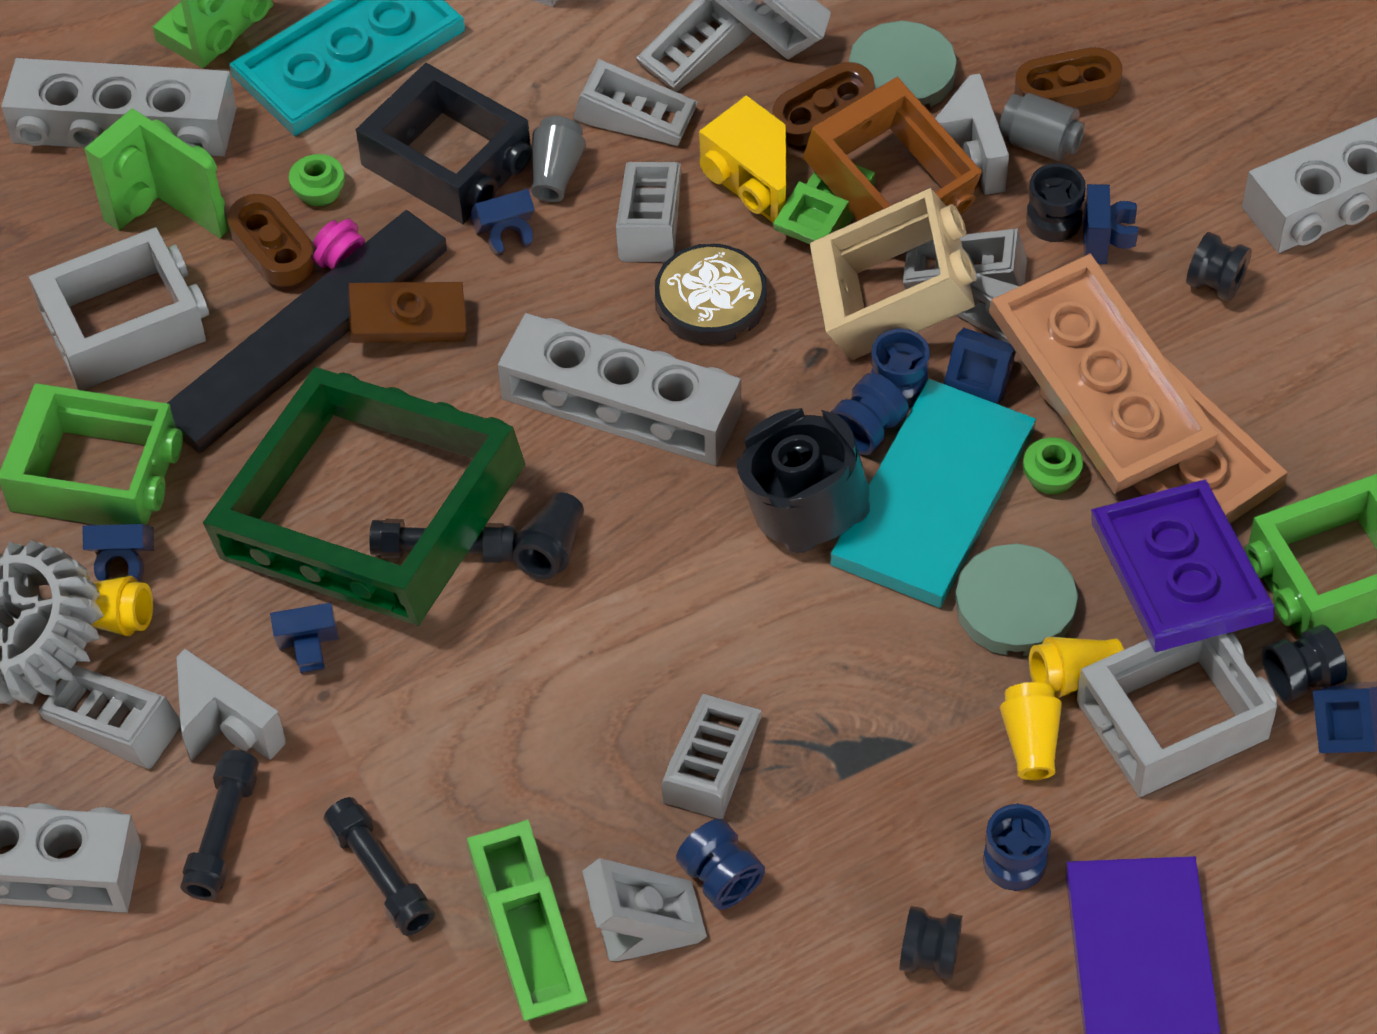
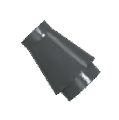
[531,116,586,202]

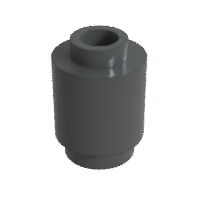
[999,92,1085,162]

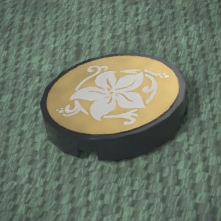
[655,244,767,344]

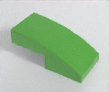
[773,165,876,244]

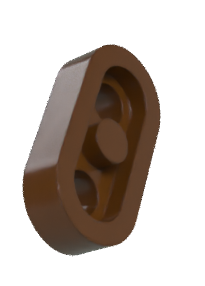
[1014,47,1122,108]
[772,62,876,146]
[227,194,315,286]

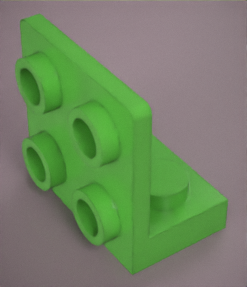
[152,0,273,69]
[84,108,228,238]

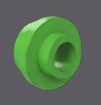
[289,154,345,206]
[1023,437,1083,494]

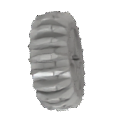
[0,540,104,706]

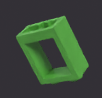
[0,383,183,525]
[1245,474,1377,639]

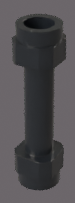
[369,519,517,563]
[180,750,259,901]
[323,797,435,936]

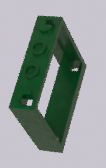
[203,367,526,626]

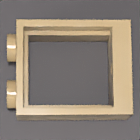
[810,188,976,360]

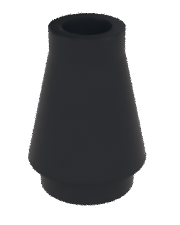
[513,492,584,580]

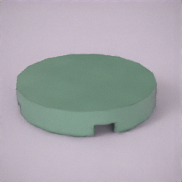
[849,21,957,107]
[955,543,1078,656]

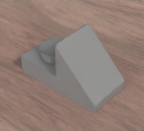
[935,74,1009,195]
[177,649,286,761]
[582,858,707,962]

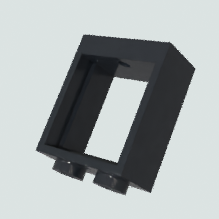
[356,62,532,224]

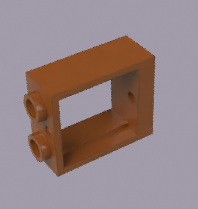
[803,76,982,221]

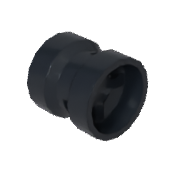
[1026,163,1086,242]
[1262,624,1348,703]

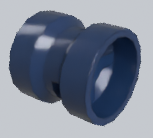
[871,328,930,408]
[831,373,909,455]
[983,804,1051,891]
[676,819,765,910]

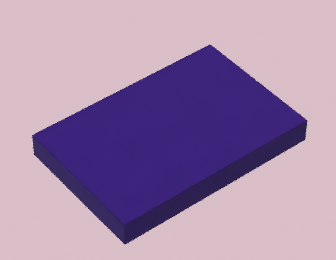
[1091,479,1274,653]
[1065,856,1220,1034]

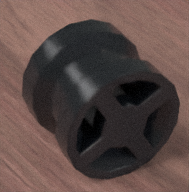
[1186,232,1252,301]
[899,906,963,980]

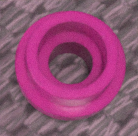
[313,219,365,269]

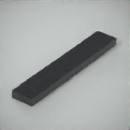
[167,209,447,454]

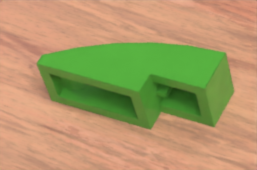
[466,819,587,1022]

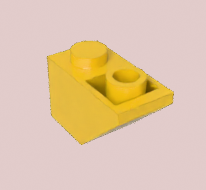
[699,95,786,223]

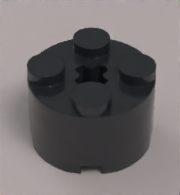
[737,408,870,553]

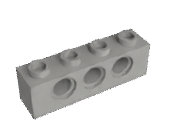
[1,58,237,156]
[1242,117,1377,253]
[498,313,742,466]
[0,803,142,913]

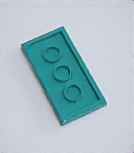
[229,0,465,137]
[831,379,1036,608]

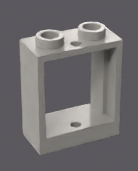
[28,227,209,390]
[1076,632,1277,798]

